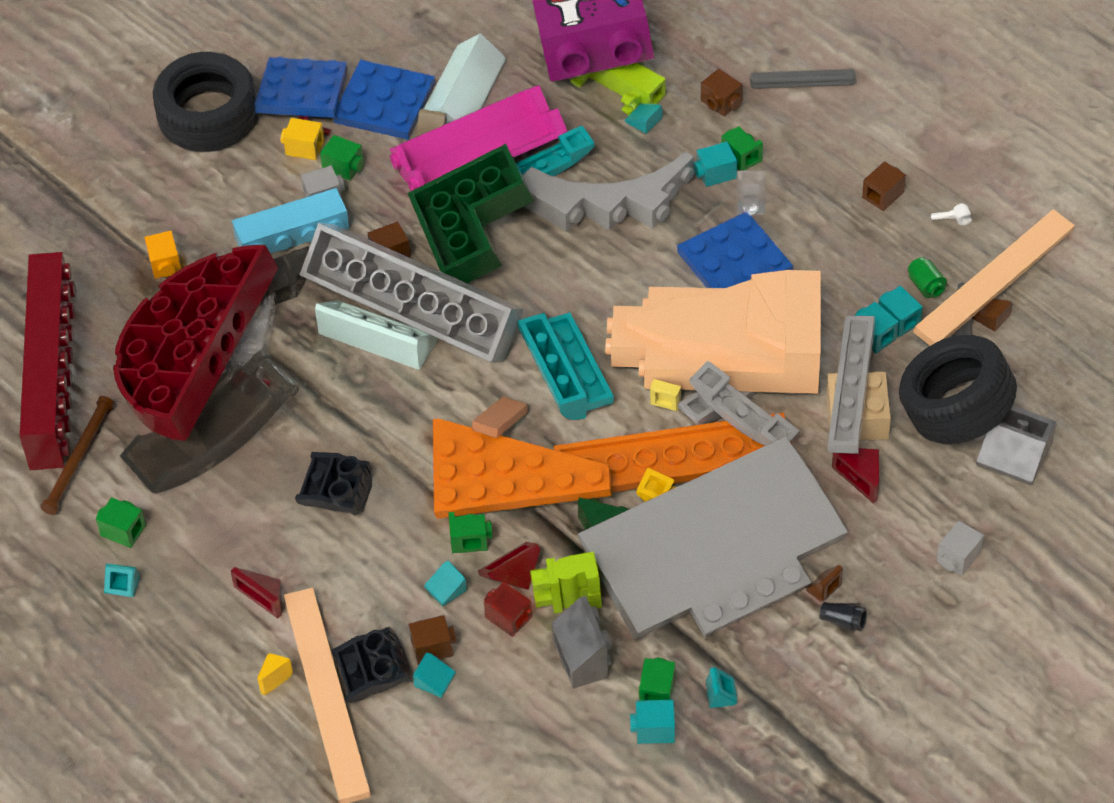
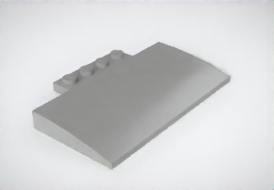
[577,436,847,640]

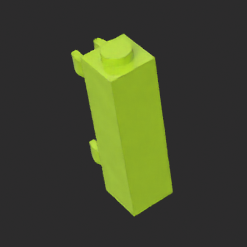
[571,63,666,115]

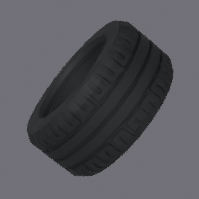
[152,51,257,152]
[898,335,1017,444]

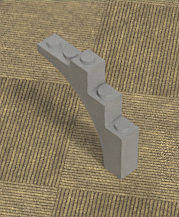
[523,152,695,232]

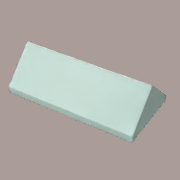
[424,33,506,123]
[315,300,438,370]

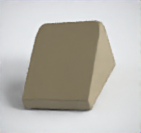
[417,109,447,136]

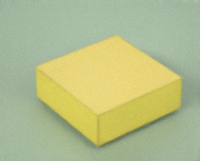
[650,379,681,411]

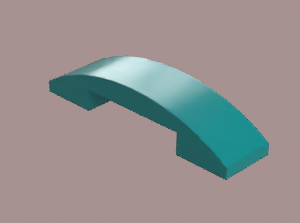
[517,125,595,177]

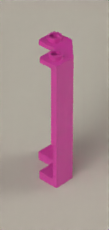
[389,85,568,191]

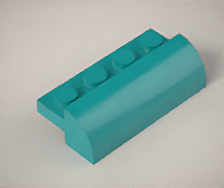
[517,312,614,420]

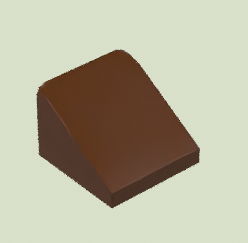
[972,299,1013,332]
[806,565,843,603]

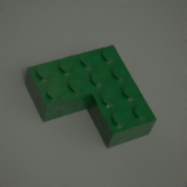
[407,144,534,284]

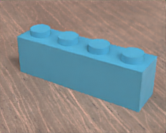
[232,188,349,253]

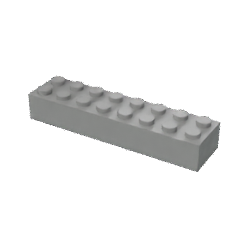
[299,223,524,362]

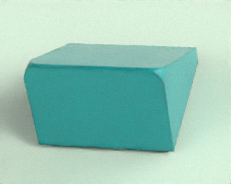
[625,104,662,134]
[424,561,467,607]
[413,652,456,698]

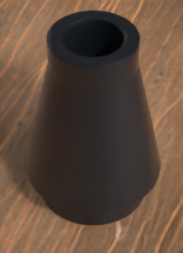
[819,602,867,633]

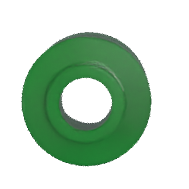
[907,257,947,298]

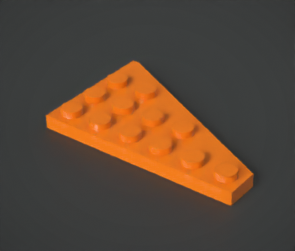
[433,418,612,519]

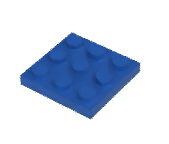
[254,57,347,118]
[333,60,435,140]
[677,211,793,288]

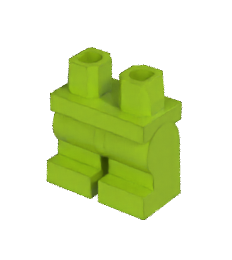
[530,551,602,614]

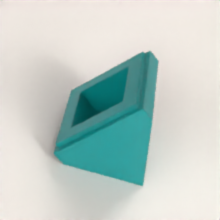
[104,563,140,597]
[706,667,737,708]

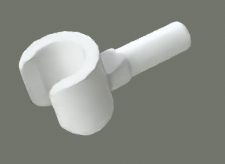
[931,204,972,225]

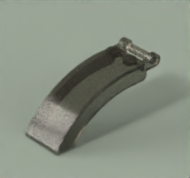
[119,349,299,494]

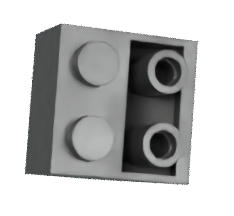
[976,406,1057,486]
[552,596,611,689]

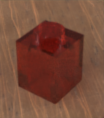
[484,582,532,637]

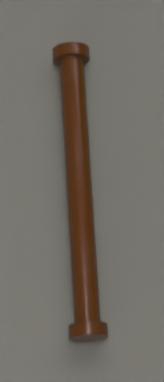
[40,396,115,515]

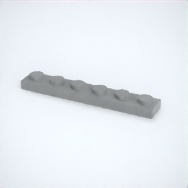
[828,316,875,453]

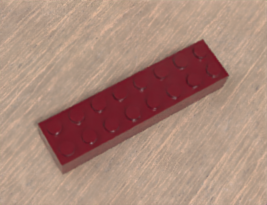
[19,252,76,470]

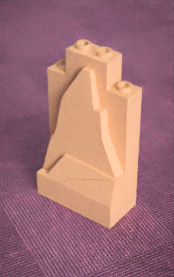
[605,270,821,394]

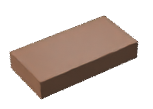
[472,396,528,438]

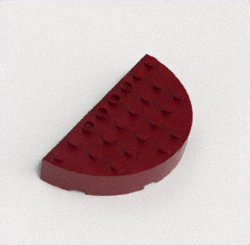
[113,245,279,441]

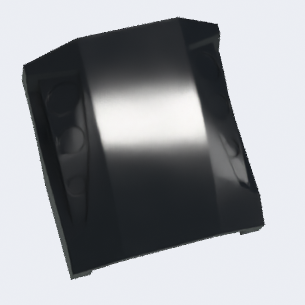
[295,452,372,516]
[331,626,412,703]

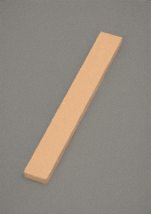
[913,209,1075,346]
[284,588,371,803]

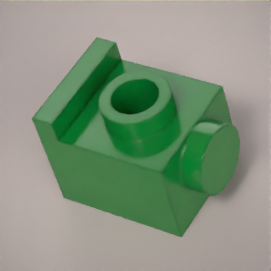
[721,126,763,173]
[448,512,493,554]

